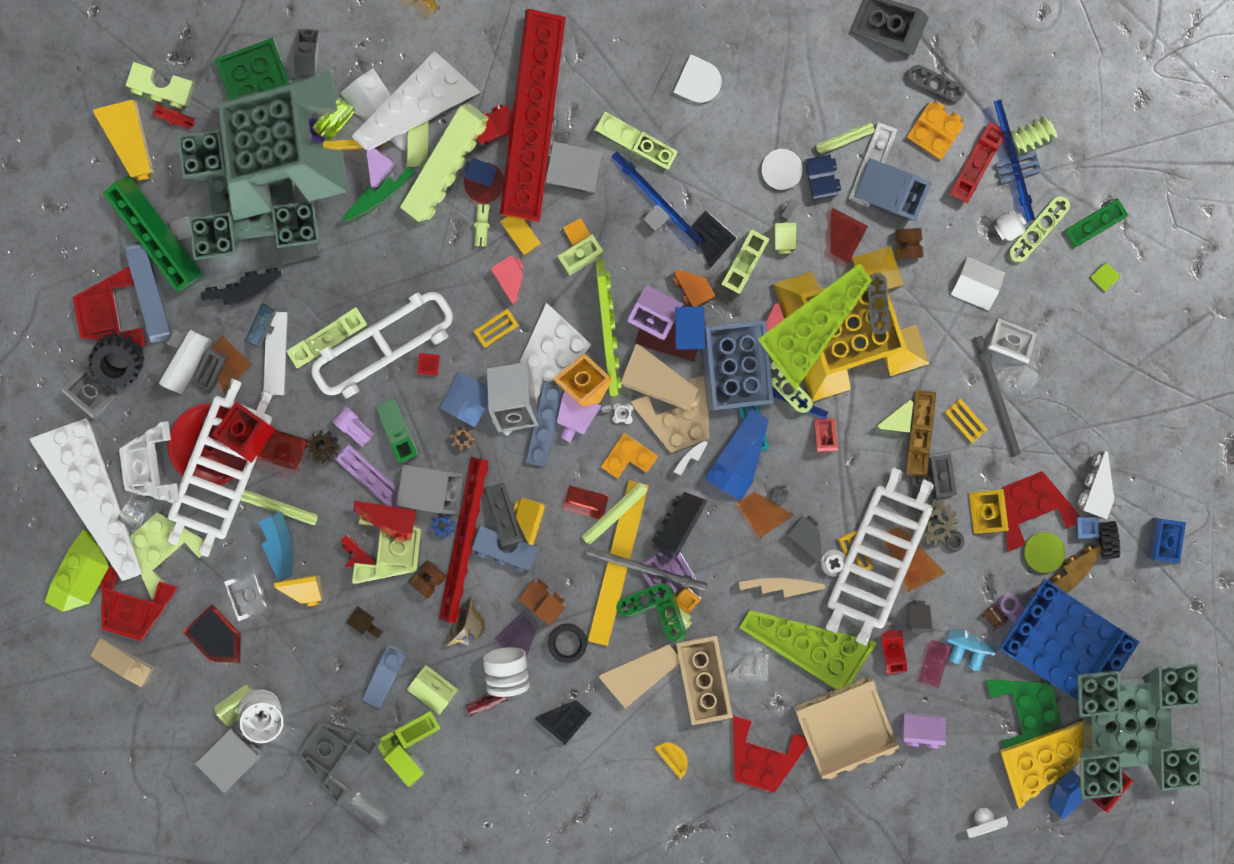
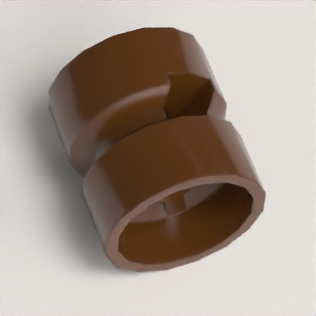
[895,228,924,259]
[408,560,447,599]

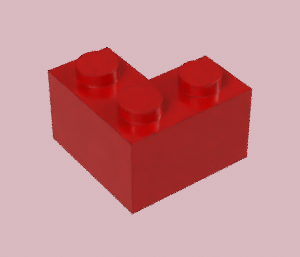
[477,104,512,147]

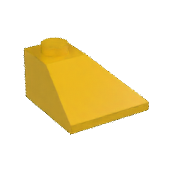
[513,497,546,545]
[274,575,323,606]

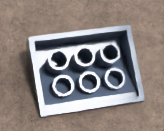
[702,320,774,410]

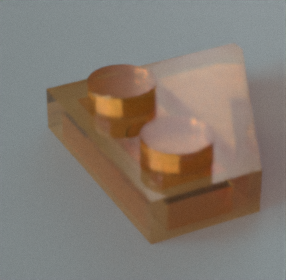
[211,336,253,393]

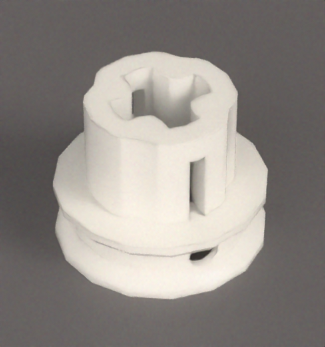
[820,549,846,577]

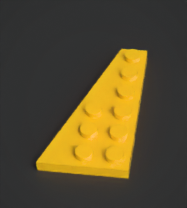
[1000,721,1110,809]

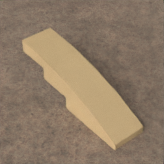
[738,577,825,597]

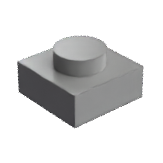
[780,198,799,221]

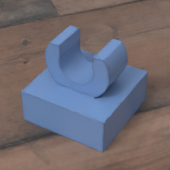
[1076,517,1099,539]

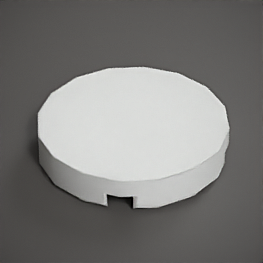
[761,149,803,190]

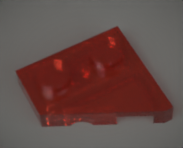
[830,208,868,263]

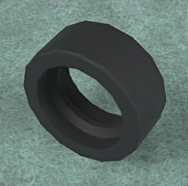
[548,623,587,663]

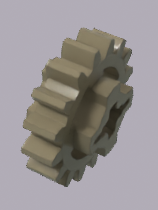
[914,499,958,545]

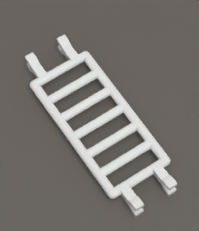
[167,378,272,557]
[826,468,934,646]

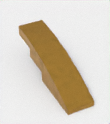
[906,390,936,478]

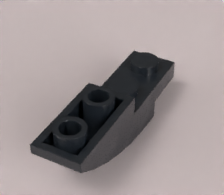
[201,267,284,306]

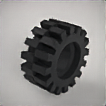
[1098,521,1121,560]

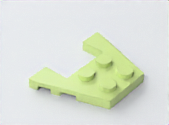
[130,512,214,599]
[352,516,421,584]

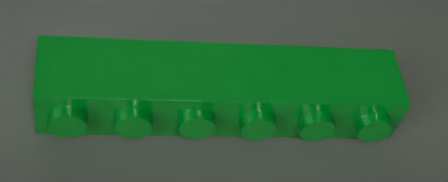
[103,175,203,293]

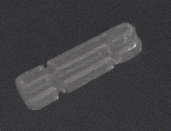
[352,793,389,825]

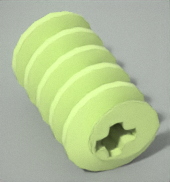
[1010,116,1058,155]

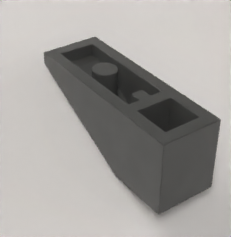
[907,600,933,633]

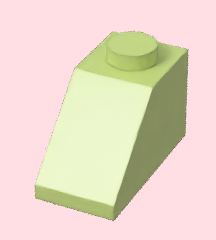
[774,223,796,254]

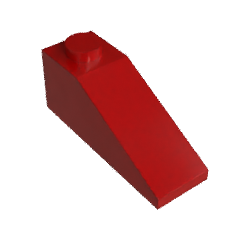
[353,500,416,541]

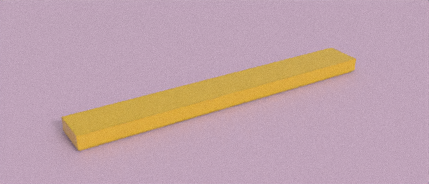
[588,480,649,646]

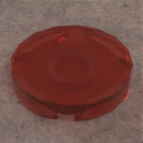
[464,162,504,204]

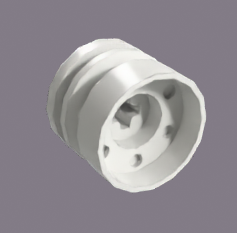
[483,647,530,697]
[238,689,283,743]

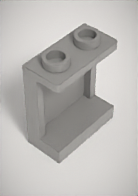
[545,141,603,193]
[195,727,262,793]

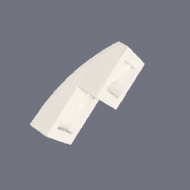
[674,441,708,475]

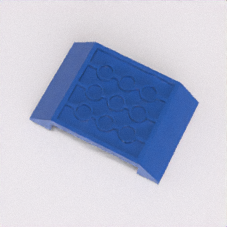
[998,578,1140,700]

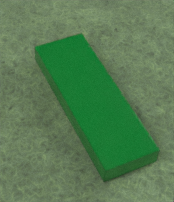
[1064,198,1129,248]

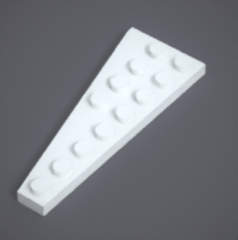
[30,418,143,581]

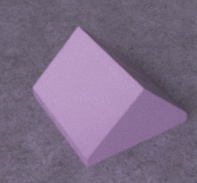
[366,148,396,189]

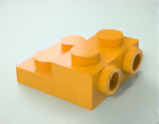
[906,101,965,160]

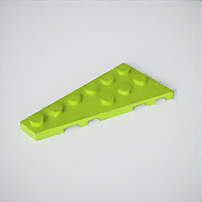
[596,259,622,396]
[758,263,872,390]
[739,610,877,689]

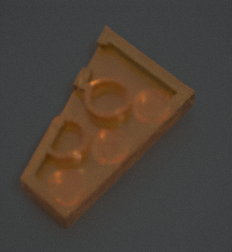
[884,526,946,591]

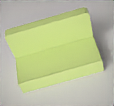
[407,665,458,714]

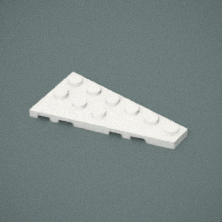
[492,303,592,436]

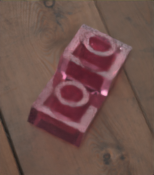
[918,640,952,688]

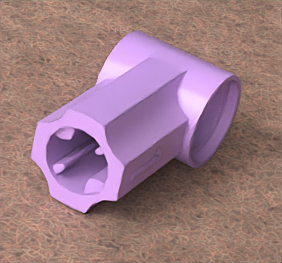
[332,406,374,447]
[998,594,1024,624]

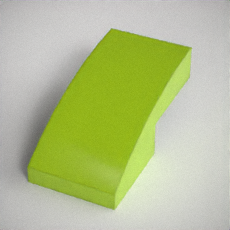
[383,744,424,787]

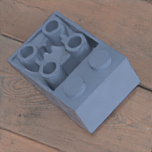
[854,158,932,221]

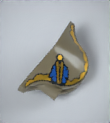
[445,596,485,646]

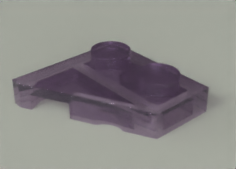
[494,609,539,657]

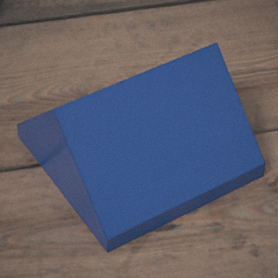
[675,307,705,350]
[1148,517,1186,563]

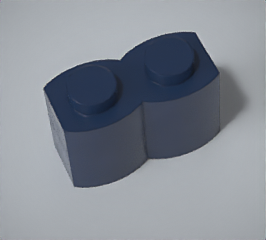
[805,154,841,200]

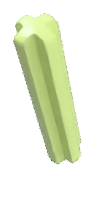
[815,122,875,155]

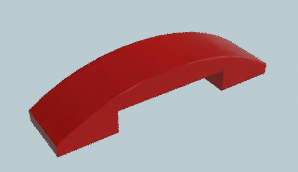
[949,122,1008,204]

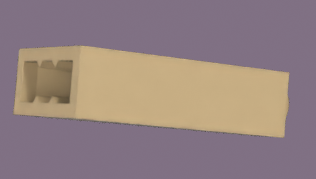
[621,344,701,412]
[599,643,680,709]

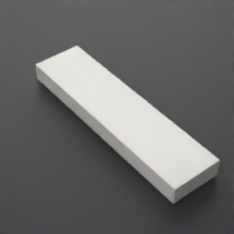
[848,122,898,207]
[263,312,288,395]

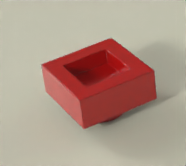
[417,353,440,376]

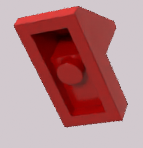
[340,534,377,567]

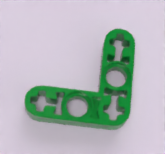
[616,583,686,642]

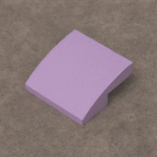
[641,553,696,598]

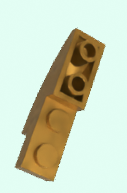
[1030,544,1102,597]

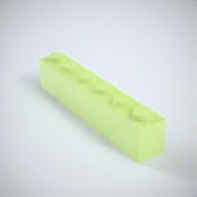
[400,103,489,222]

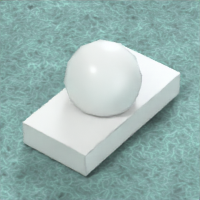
[966,808,1008,839]

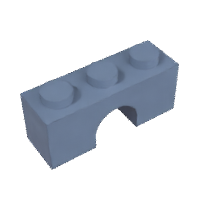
[472,525,539,573]

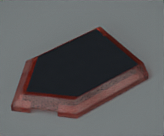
[183,604,241,663]

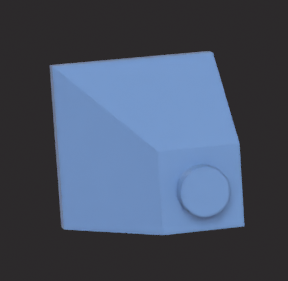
[440,371,488,427]

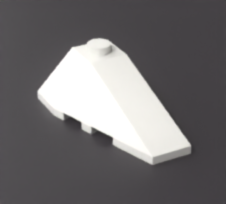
[341,69,407,151]

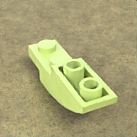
[594,111,678,170]

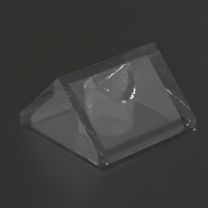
[224,570,272,621]

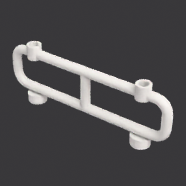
[311,292,453,399]

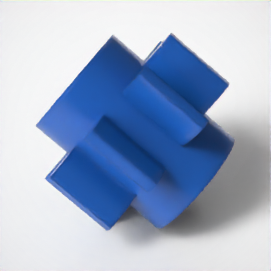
[430,513,455,538]

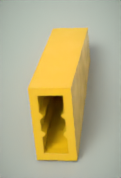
[93,100,154,181]

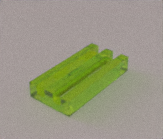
[312,97,356,141]

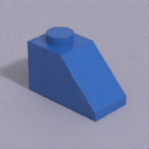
[1049,769,1086,820]

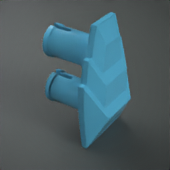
[948,630,996,670]

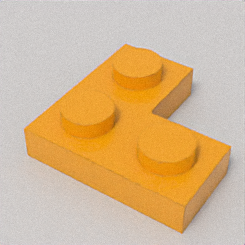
[601,433,658,478]

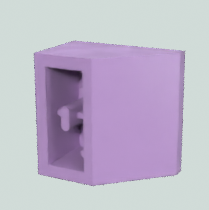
[627,285,683,340]
[900,713,946,748]

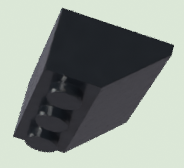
[652,492,708,560]

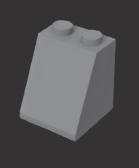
[487,362,539,432]
[396,465,465,515]

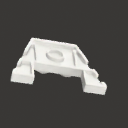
[119,421,179,503]

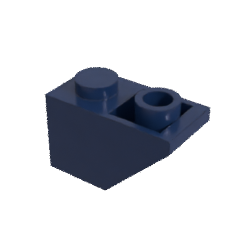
[463,157,498,188]

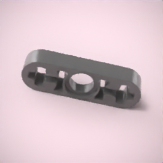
[907,65,965,102]
[867,273,890,334]

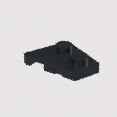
[692,210,737,268]
[535,699,592,745]

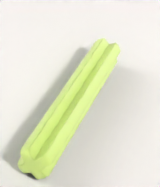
[582,483,648,545]
[240,489,318,525]

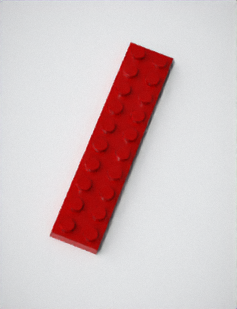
[499,9,566,222]

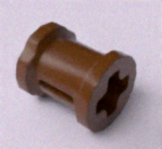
[981,603,1009,631]

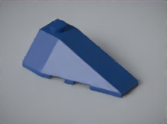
[705,408,769,500]

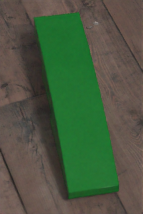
[342,166,416,222]

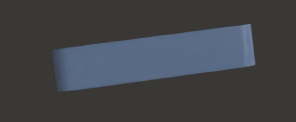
[124,242,172,343]

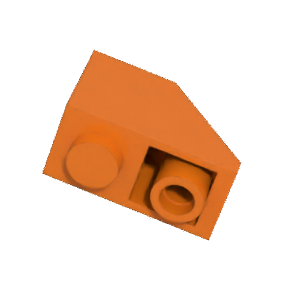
[672,269,715,307]

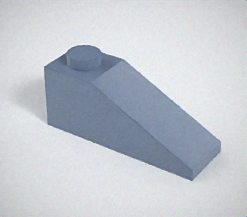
[362,644,408,709]

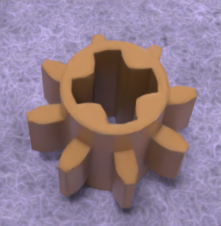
[450,425,476,451]

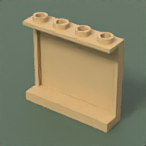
[793,676,900,779]

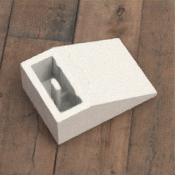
[1077,451,1114,519]

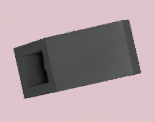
[294,29,319,76]

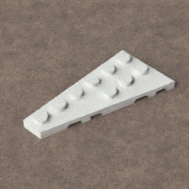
[352,51,481,151]

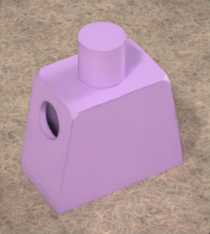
[557,391,601,442]

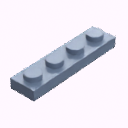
[525,381,564,467]

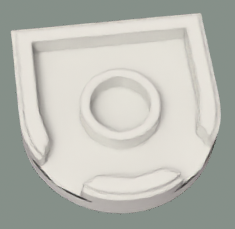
[673,54,722,103]

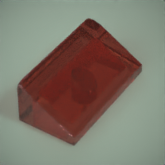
[563,485,609,519]

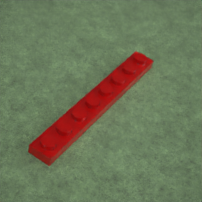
[439,457,488,623]

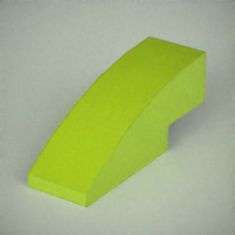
[378,711,441,757]

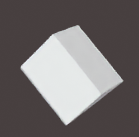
[951,256,1005,311]
[987,318,1037,363]

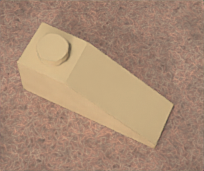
[90,638,155,687]

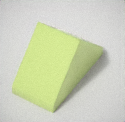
[876,400,913,432]

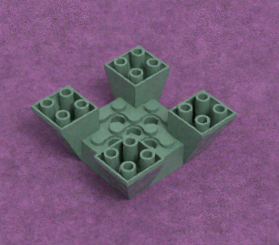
[218,71,348,220]
[178,130,319,260]
[1078,663,1202,799]

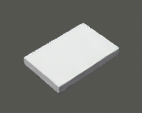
[159,330,213,394]

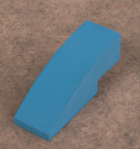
[259,512,293,582]

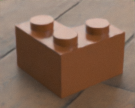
[518,579,566,626]

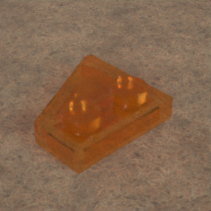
[737,492,793,538]

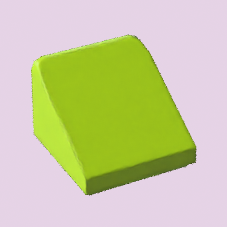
[1090,262,1121,292]

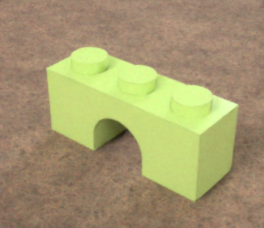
[126,62,195,109]
[721,229,770,295]

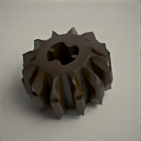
[304,430,340,466]

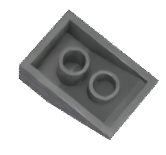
[851,0,929,55]

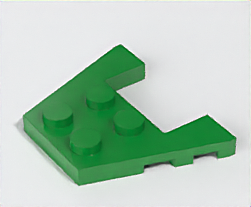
[985,679,1062,749]

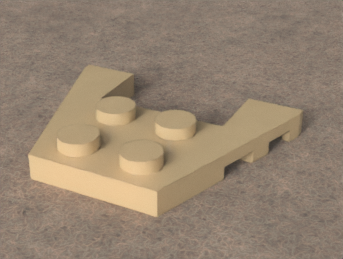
[631,375,710,453]

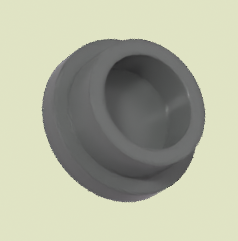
[772,485,789,505]
[944,531,965,552]

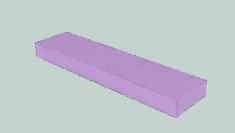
[335,444,403,508]

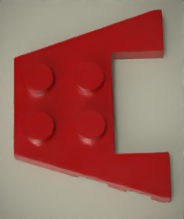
[73,267,146,346]
[1003,471,1081,551]
[101,566,178,641]
[733,715,808,793]

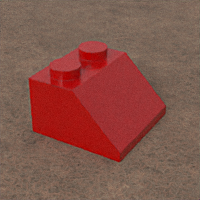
[212,402,276,463]

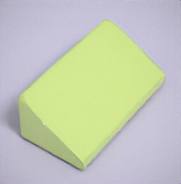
[558,234,605,275]
[214,684,252,728]

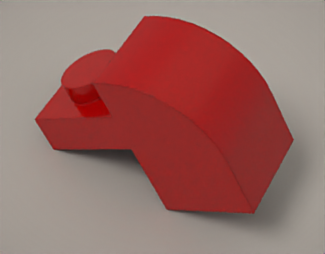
[880,630,907,675]

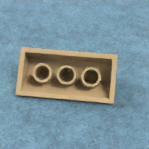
[676,634,733,725]

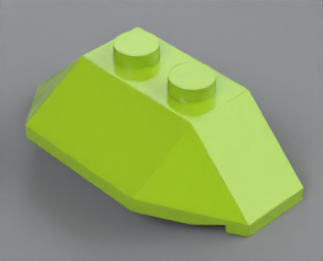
[45,529,109,612]

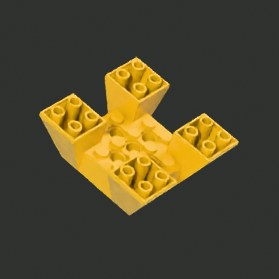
[773,245,929,401]

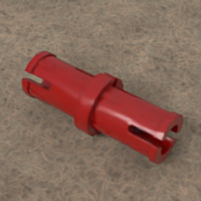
[153,103,196,131]

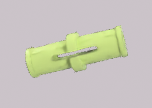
[474,204,490,247]

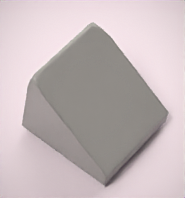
[169,217,191,241]

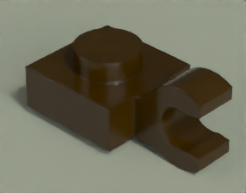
[346,606,384,638]

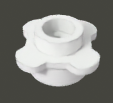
[612,403,634,424]

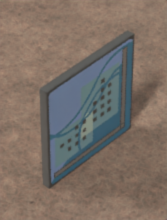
[245,303,277,348]

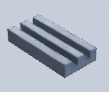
[995,152,1042,184]

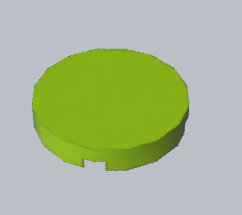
[1024,532,1065,573]

